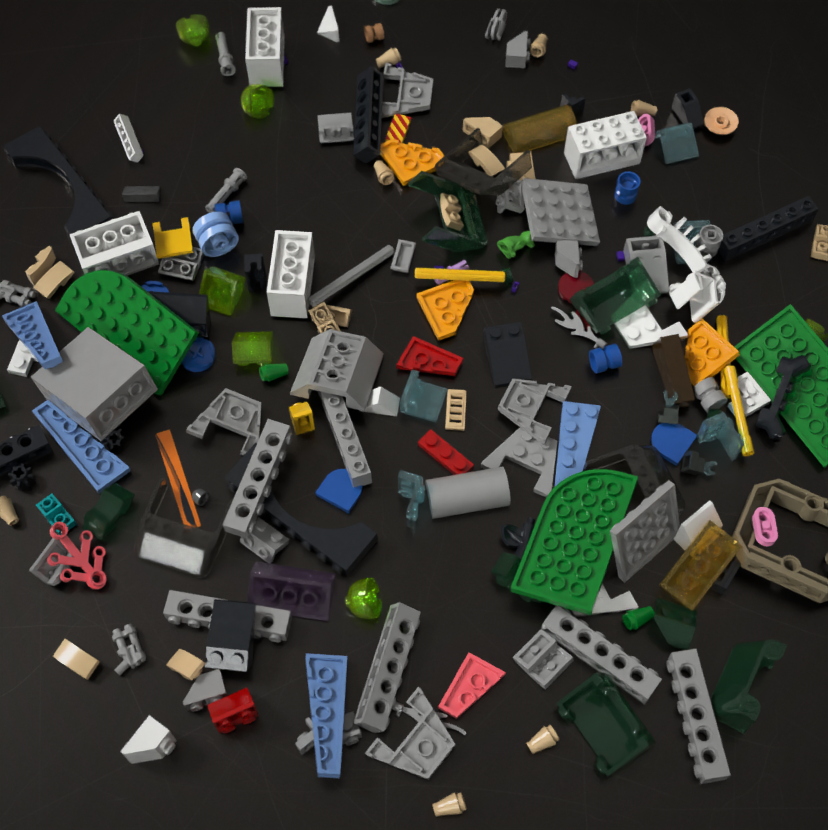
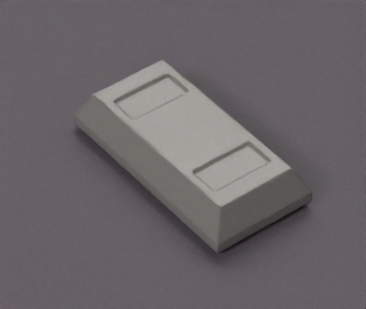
[390,239,416,273]

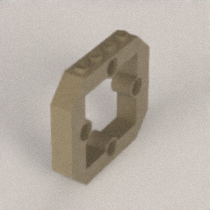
[729,479,828,603]

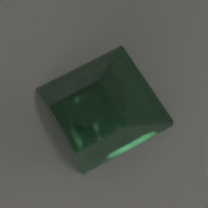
[654,598,697,649]

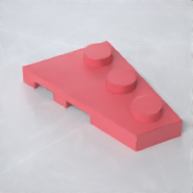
[438,653,506,719]

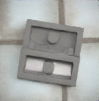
[513,629,574,690]

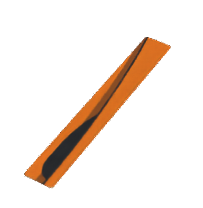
[155,430,201,531]

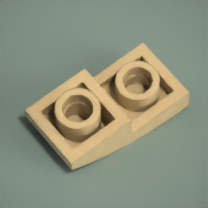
[468,144,505,178]
[440,193,464,231]
[811,224,828,261]
[25,246,56,285]
[34,261,74,299]
[308,301,341,333]
[53,639,100,680]
[166,649,205,681]

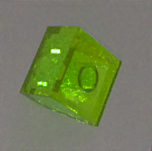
[199,266,246,315]
[232,332,273,366]

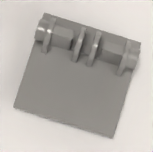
[318,113,354,143]

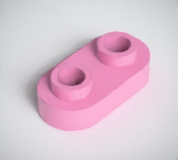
[638,114,655,146]
[752,507,778,547]

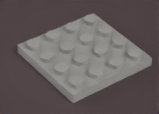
[521,178,600,246]
[610,480,680,583]

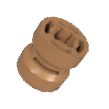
[364,23,384,43]

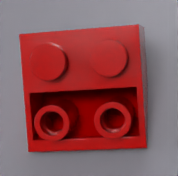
[207,688,259,733]

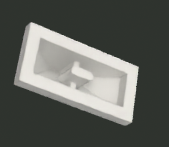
[317,6,339,42]

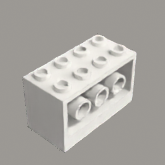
[245,7,284,87]
[564,111,647,179]
[70,211,159,276]
[267,230,315,318]

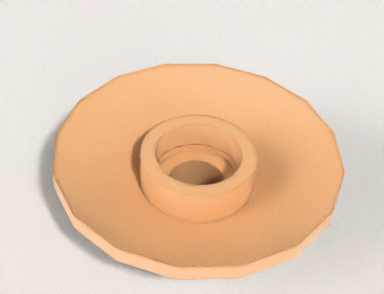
[704,107,739,135]

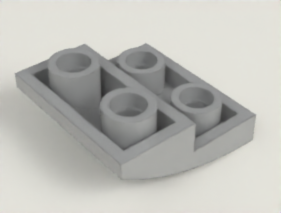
[158,247,204,281]

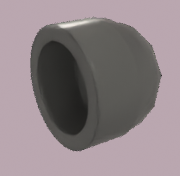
[192,489,209,506]

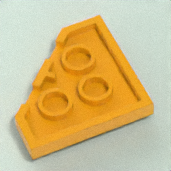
[380,139,448,186]
[416,280,474,341]
[685,319,740,388]

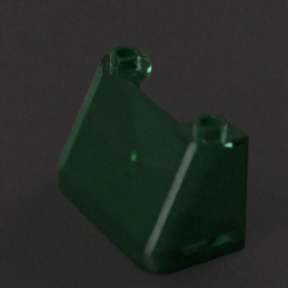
[570,257,661,335]
[710,639,787,733]
[556,672,656,776]

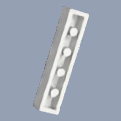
[114,114,144,163]

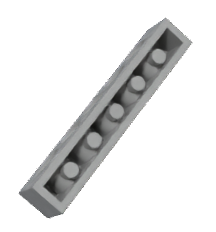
[318,376,372,488]
[223,419,293,539]
[163,590,292,642]
[353,602,421,733]
[541,605,662,705]
[666,649,730,784]

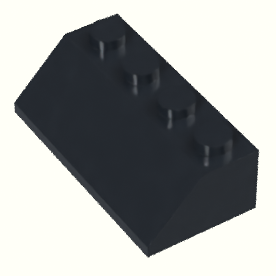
[147,291,211,337]

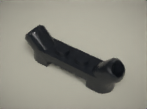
[756,355,811,440]

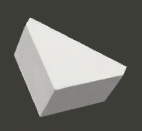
[360,387,400,416]

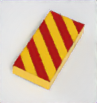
[385,113,411,143]

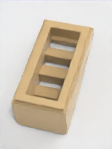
[445,389,467,431]

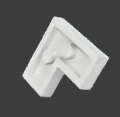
[7,339,38,377]
[727,372,771,417]

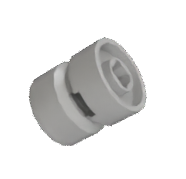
[695,225,723,257]
[692,377,728,413]

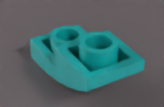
[36,493,77,535]

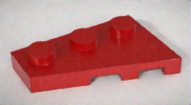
[396,336,463,376]

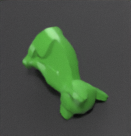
[497,230,535,259]

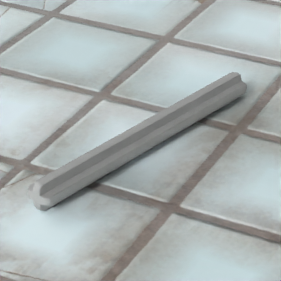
[308,245,394,307]

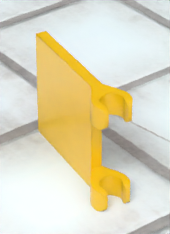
[153,217,193,259]

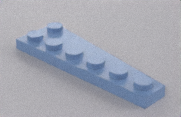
[2,301,63,369]
[32,400,131,494]
[554,401,601,487]
[305,653,347,778]

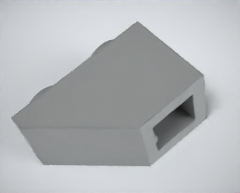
[505,31,530,68]
[555,240,583,278]
[183,669,228,712]

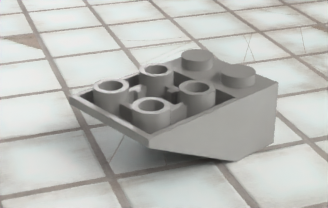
[623,236,669,294]

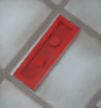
[418,429,474,475]

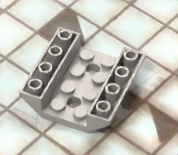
[290,329,384,411]

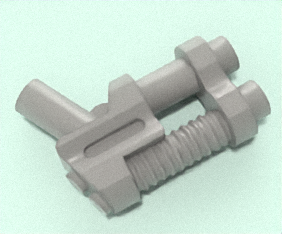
[0,280,36,307]
[112,624,146,675]

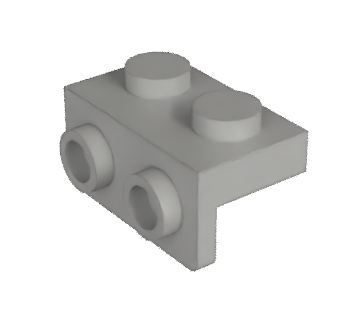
[240,517,290,564]
[29,538,72,586]

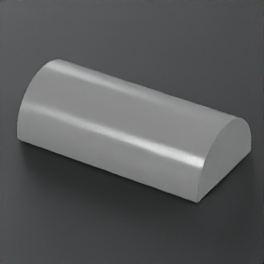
[425,467,510,519]

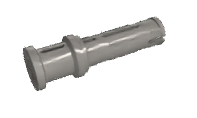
[215,32,236,76]
[205,168,247,213]

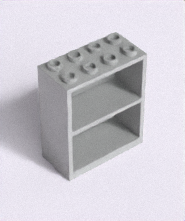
[31,327,158,441]

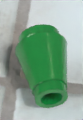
[259,363,288,382]
[622,606,655,630]

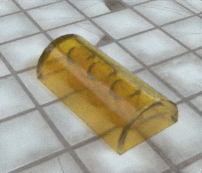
[502,105,577,153]
[659,520,742,611]

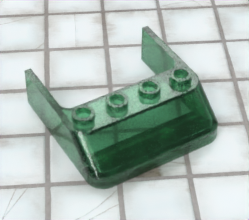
[408,171,488,252]

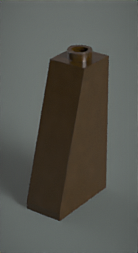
[651,334,695,408]

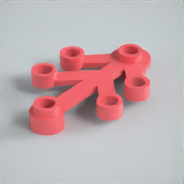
[47,522,107,590]

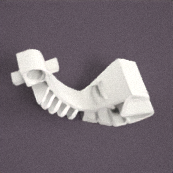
[647,206,726,323]

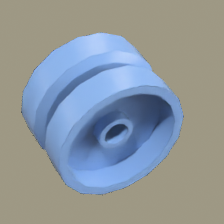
[193,212,239,257]

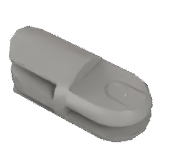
[485,8,507,41]

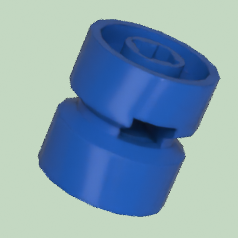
[614,171,641,205]
[215,200,243,225]
[589,344,622,374]

